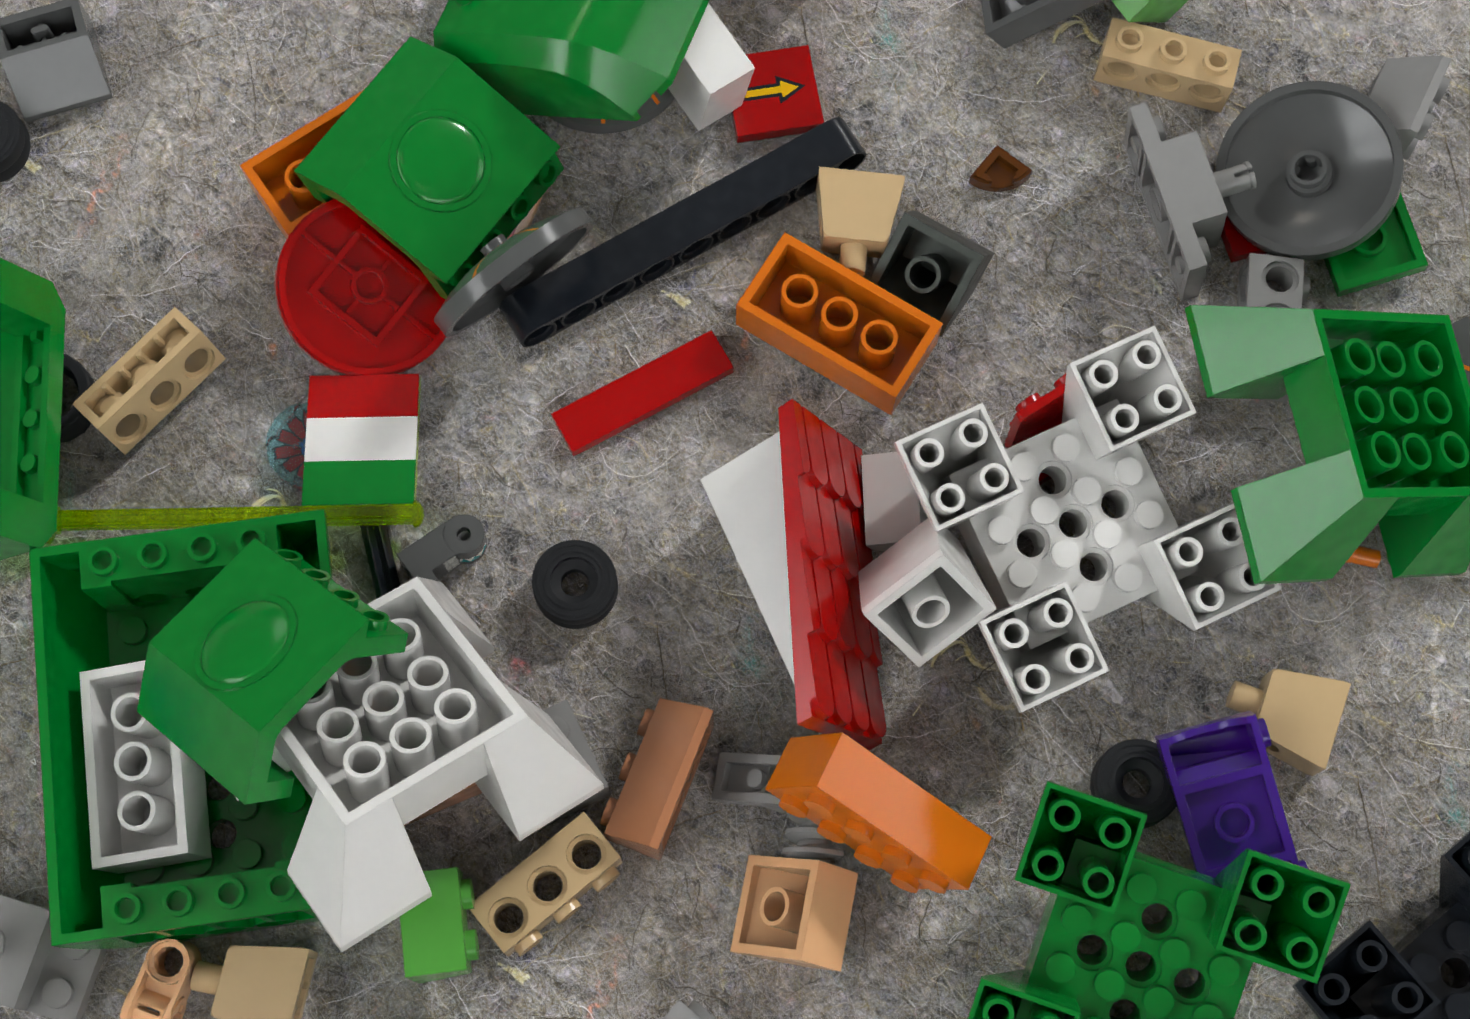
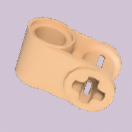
[120,939,202,1019]

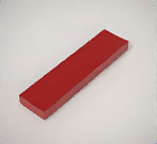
[551,330,734,457]

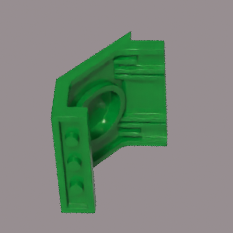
[294,36,565,299]
[137,538,408,805]

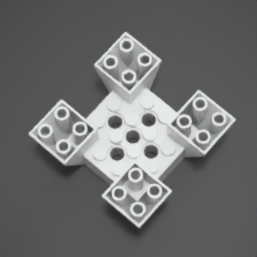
[893,325,1282,713]
[235,577,604,953]

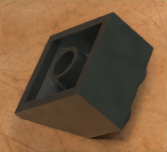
[869,210,994,337]

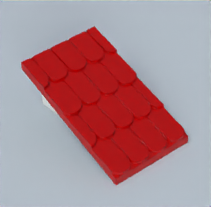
[700,399,886,751]

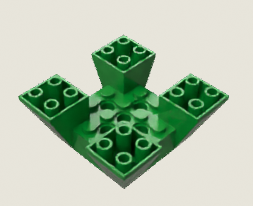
[1184,305,1470,585]
[967,780,1351,1019]

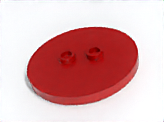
[274,199,446,376]

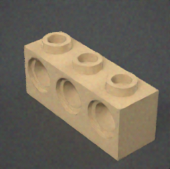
[1093,17,1242,113]
[72,307,226,455]
[469,812,623,957]

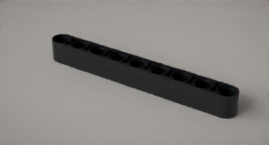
[499,117,866,347]

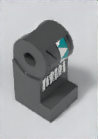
[397,514,487,581]

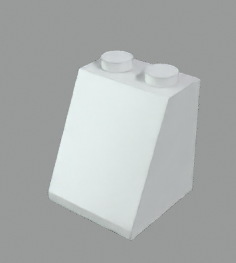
[858,518,997,667]

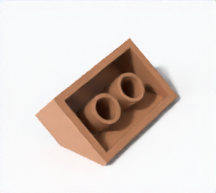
[600,698,714,861]

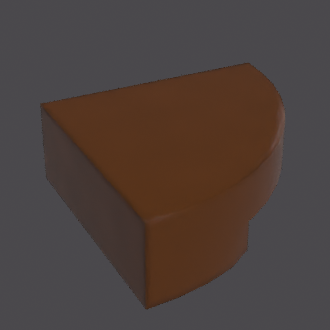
[969,145,1032,192]

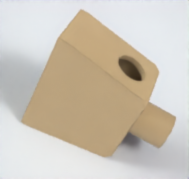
[816,166,905,277]
[1226,669,1351,776]
[190,945,318,1019]

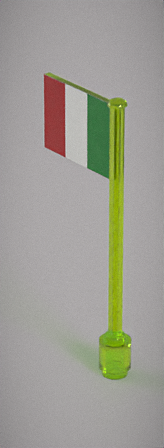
[46,373,424,544]

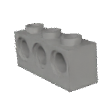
[1237,253,1310,402]

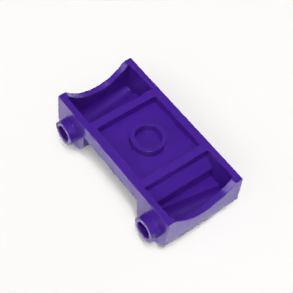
[1155,710,1308,878]

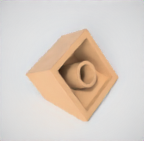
[730,855,858,972]

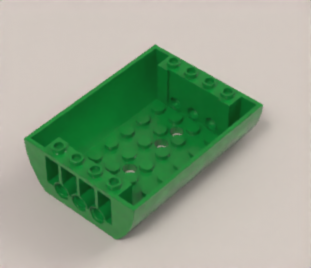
[29,509,333,949]

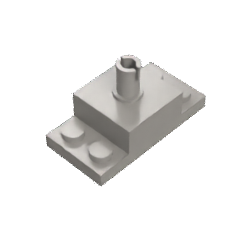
[1124,101,1257,301]
[0,895,107,1019]

